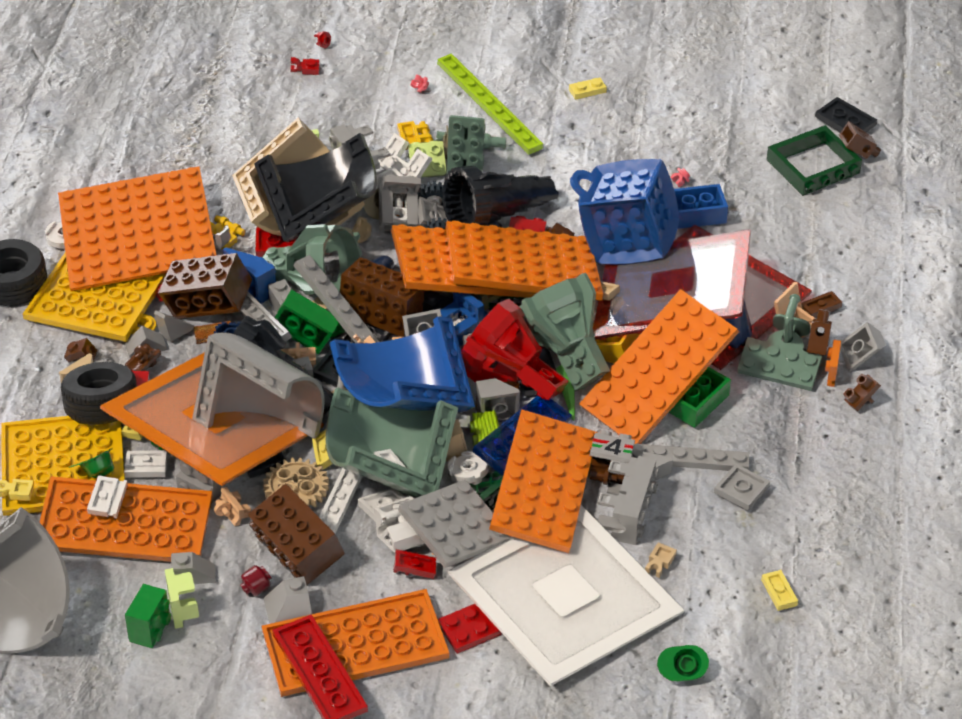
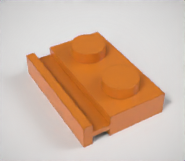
[825,340,841,387]

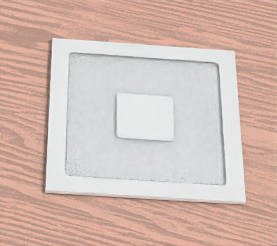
[448,505,684,687]

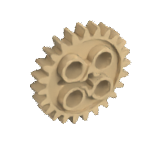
[263,458,329,507]

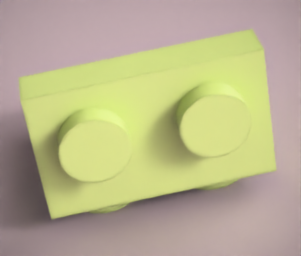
[407,141,446,178]

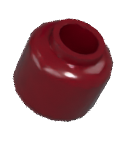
[240,565,272,596]

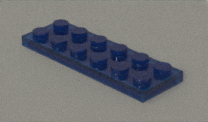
[472,396,572,476]

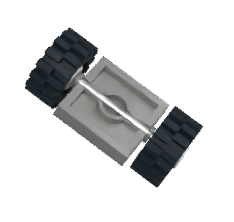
[417,181,450,230]

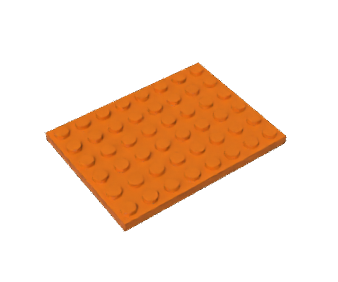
[445,221,603,300]
[391,224,537,298]

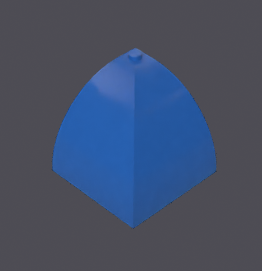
[330,316,475,413]

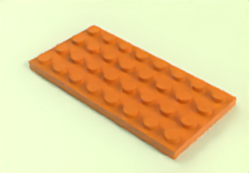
[579,289,739,444]
[489,409,598,553]
[40,476,213,562]
[262,589,449,697]

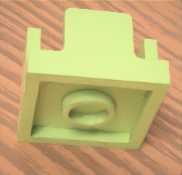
[165,568,199,629]

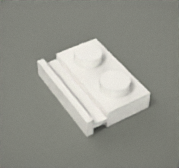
[124,450,167,478]
[87,476,128,518]

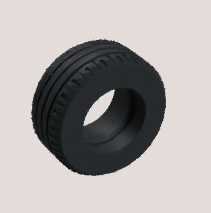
[0,239,47,306]
[61,362,137,425]

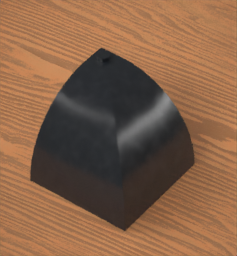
[254,133,377,242]

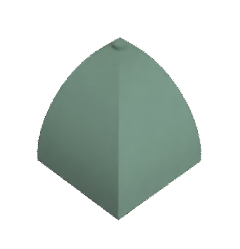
[326,387,458,498]

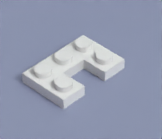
[378,133,433,178]

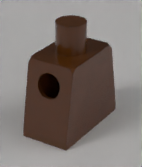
[839,122,881,159]
[807,309,832,355]

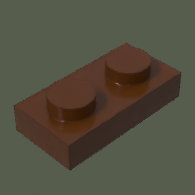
[801,291,842,318]

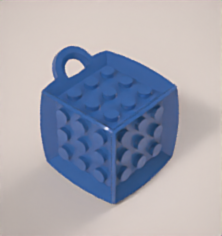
[570,159,679,265]

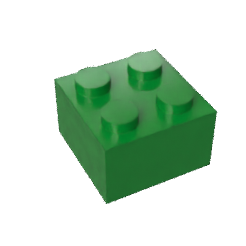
[125,583,172,648]

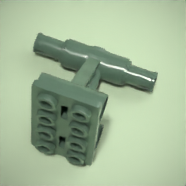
[436,115,507,173]

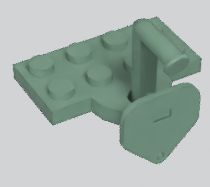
[737,294,822,391]

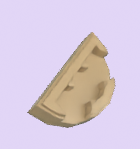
[352,216,372,244]

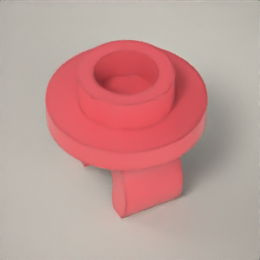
[410,75,429,93]
[671,168,690,187]

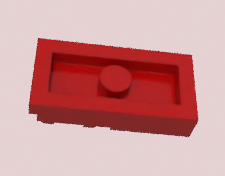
[393,549,436,579]

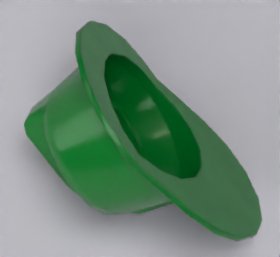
[69,448,114,478]
[657,645,709,681]

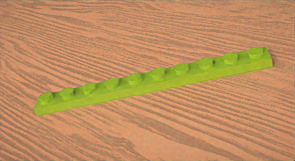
[437,53,543,155]

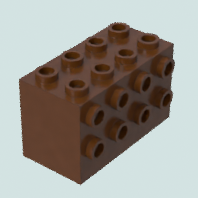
[158,253,253,319]
[340,257,425,337]
[247,483,345,585]

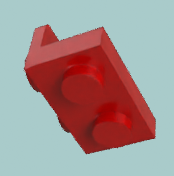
[509,216,548,232]

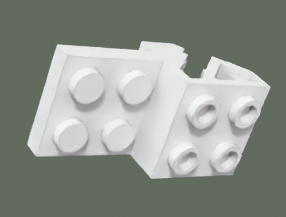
[358,488,425,553]

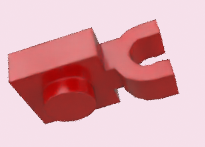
[290,57,320,75]

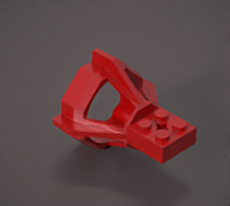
[461,299,569,400]

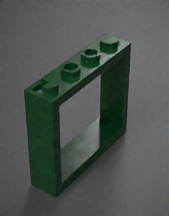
[766,125,862,196]

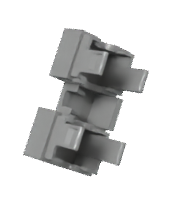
[329,124,391,175]
[597,456,659,545]

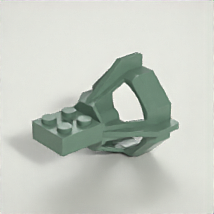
[262,224,362,295]
[519,273,610,391]

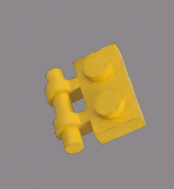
[397,121,433,150]
[210,215,246,250]

